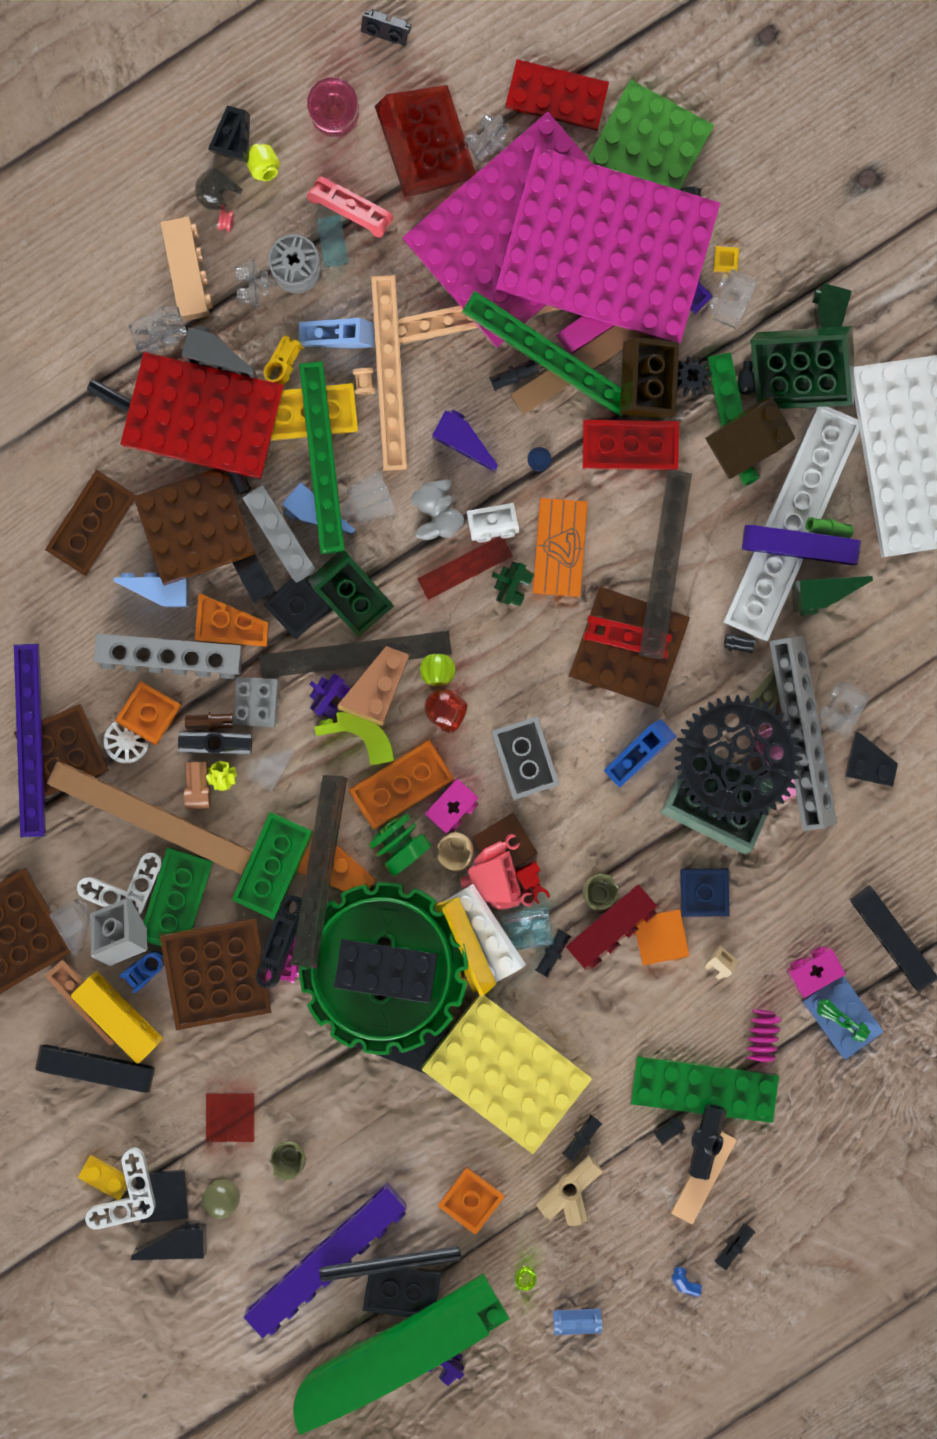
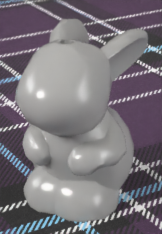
[411,480,464,540]

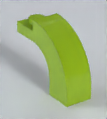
[314,712,395,765]

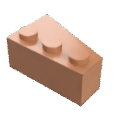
[338,646,409,726]

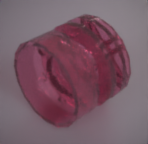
[307,78,359,137]

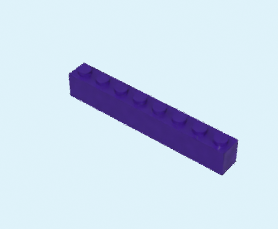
[243,1182,407,1339]

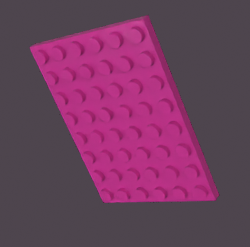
[402,112,593,348]
[495,146,721,344]

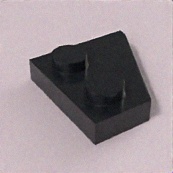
[208,105,250,163]
[845,732,898,787]

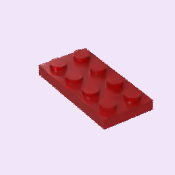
[505,59,609,131]
[582,420,679,470]

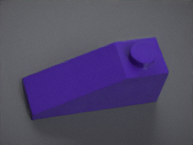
[432,410,498,472]

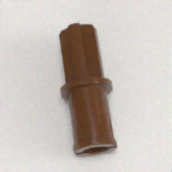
[185,712,233,731]

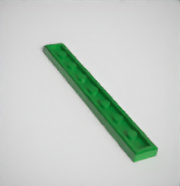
[461,291,623,417]
[299,361,345,554]

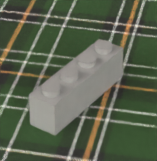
[243,485,316,583]

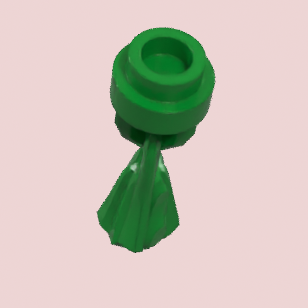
[817,999,871,1042]

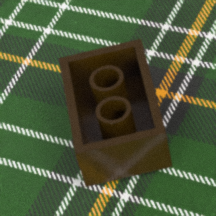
[620,337,679,419]

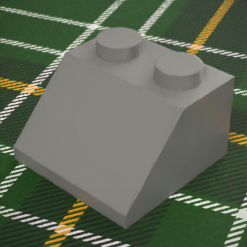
[90,898,147,966]

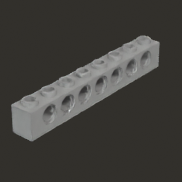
[769,635,837,831]

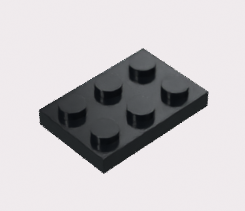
[363,1267,441,1317]

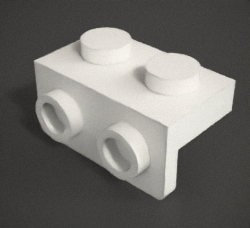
[467,503,519,542]

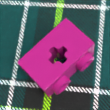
[425,778,479,833]
[786,946,846,998]

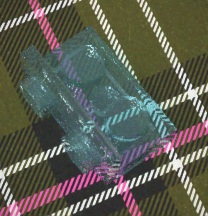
[500,907,554,950]

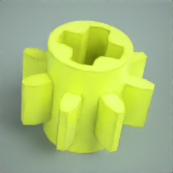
[206,761,237,791]

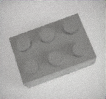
[491,716,559,800]

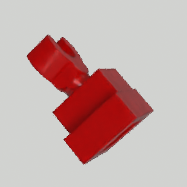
[515,860,550,904]

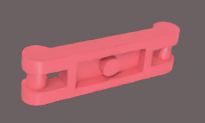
[307,177,393,237]

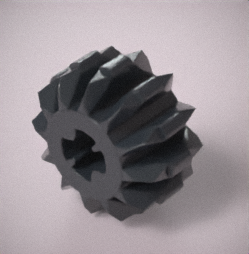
[677,356,712,398]

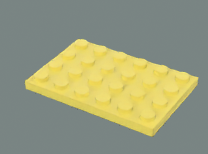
[421,994,592,1154]

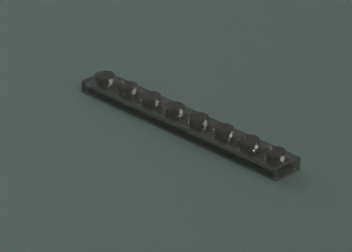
[638,469,692,660]
[259,630,452,679]
[291,775,348,969]

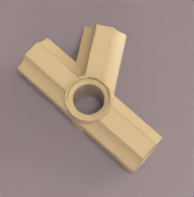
[536,1155,603,1226]

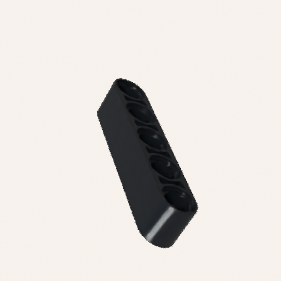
[849,885,937,993]
[35,1044,155,1093]

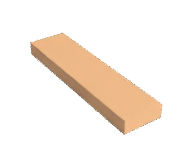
[671,1131,737,1225]

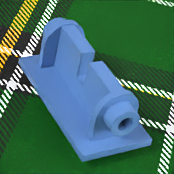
[553,1309,602,1335]

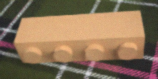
[161,217,213,322]

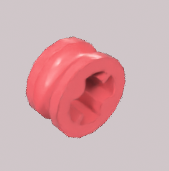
[218,209,235,233]

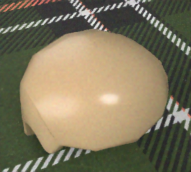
[437,832,473,871]

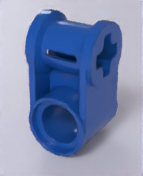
[119,951,165,994]

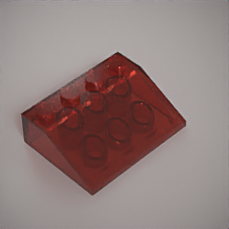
[375,85,476,197]

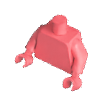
[461,834,534,910]

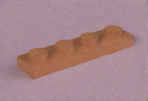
[45,959,115,1046]

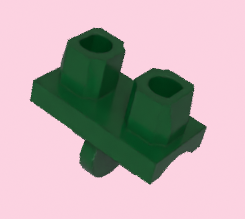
[491,561,534,606]

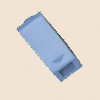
[114,573,190,607]

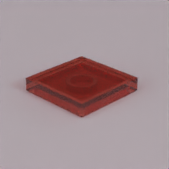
[206,1093,255,1142]

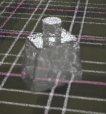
[339,470,397,523]

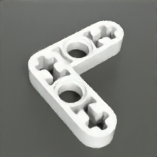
[77,852,163,915]
[85,1148,156,1229]

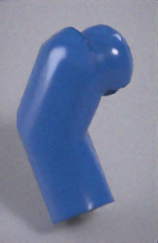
[672,1267,702,1297]

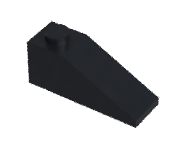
[232,553,276,604]
[131,1220,207,1260]

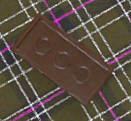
[45,469,136,576]

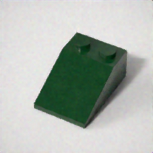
[307,550,394,637]
[792,576,873,616]

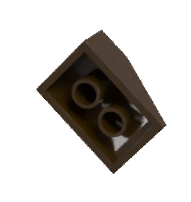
[705,397,796,479]

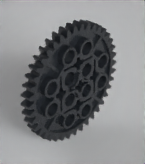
[674,695,803,822]

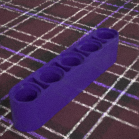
[741,525,861,565]

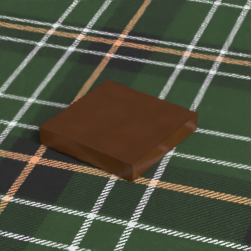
[473,812,538,868]

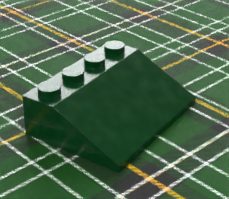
[750,326,854,409]

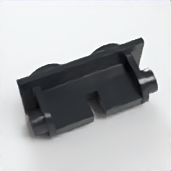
[361,9,412,46]

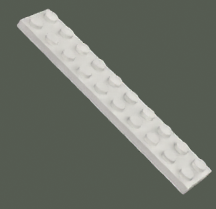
[723,407,860,642]

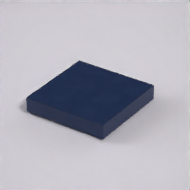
[680,868,730,917]

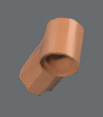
[184,762,211,809]

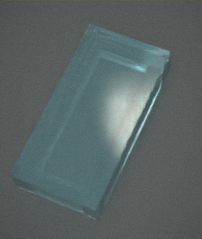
[317,215,348,268]

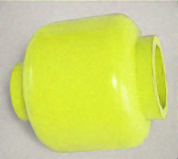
[245,144,280,181]

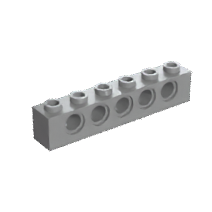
[94,634,243,679]

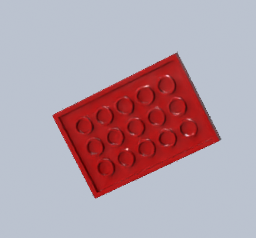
[120,352,285,479]

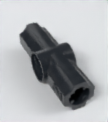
[178,731,253,755]
[688,1103,727,1180]

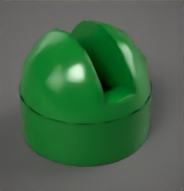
[739,467,761,486]

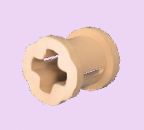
[352,368,375,395]

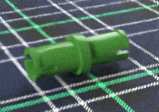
[805,517,854,538]

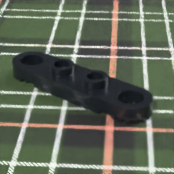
[255,895,305,988]

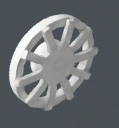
[104,722,149,764]

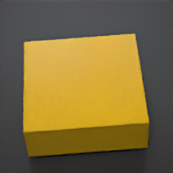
[713,246,739,273]

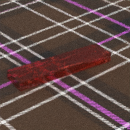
[417,536,513,600]

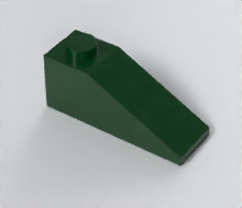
[812,283,852,328]

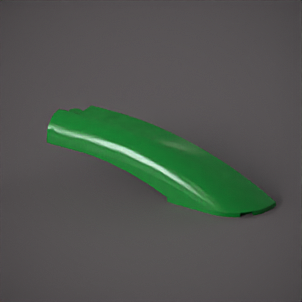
[293,1273,510,1435]

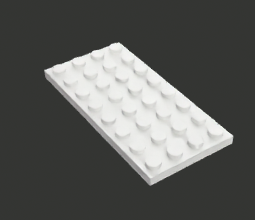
[854,355,937,558]

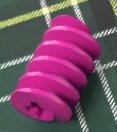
[745,1009,782,1062]

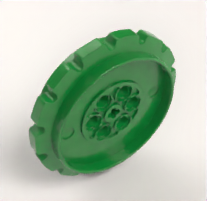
[299,882,468,1055]

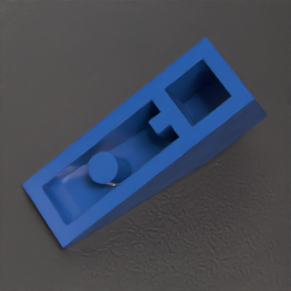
[604,719,677,788]

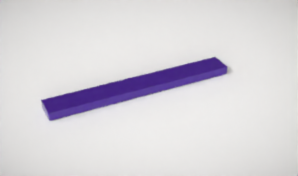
[14,644,46,837]

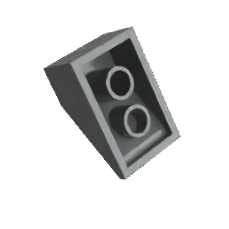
[182,326,258,379]

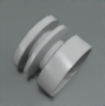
[268,234,321,294]

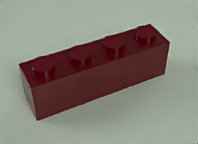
[566,884,658,970]

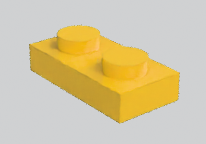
[77,1155,127,1200]

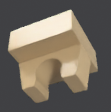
[705,945,738,980]

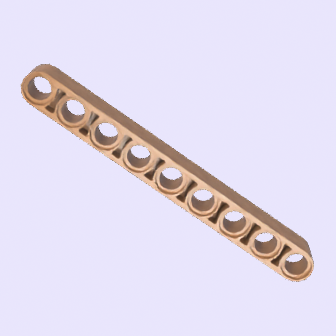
[47,761,252,874]

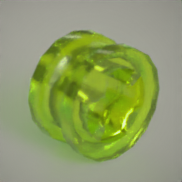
[515,1266,537,1291]

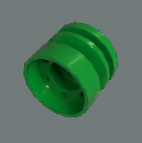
[368,814,432,877]

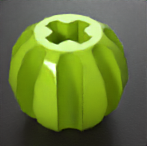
[420,654,455,686]

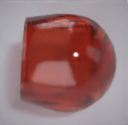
[424,688,468,734]

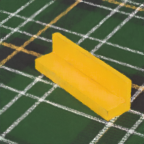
[436,897,497,996]
[71,971,164,1064]

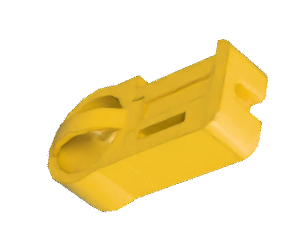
[264,336,304,385]

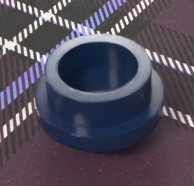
[527,447,551,471]

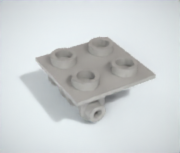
[233,677,280,727]

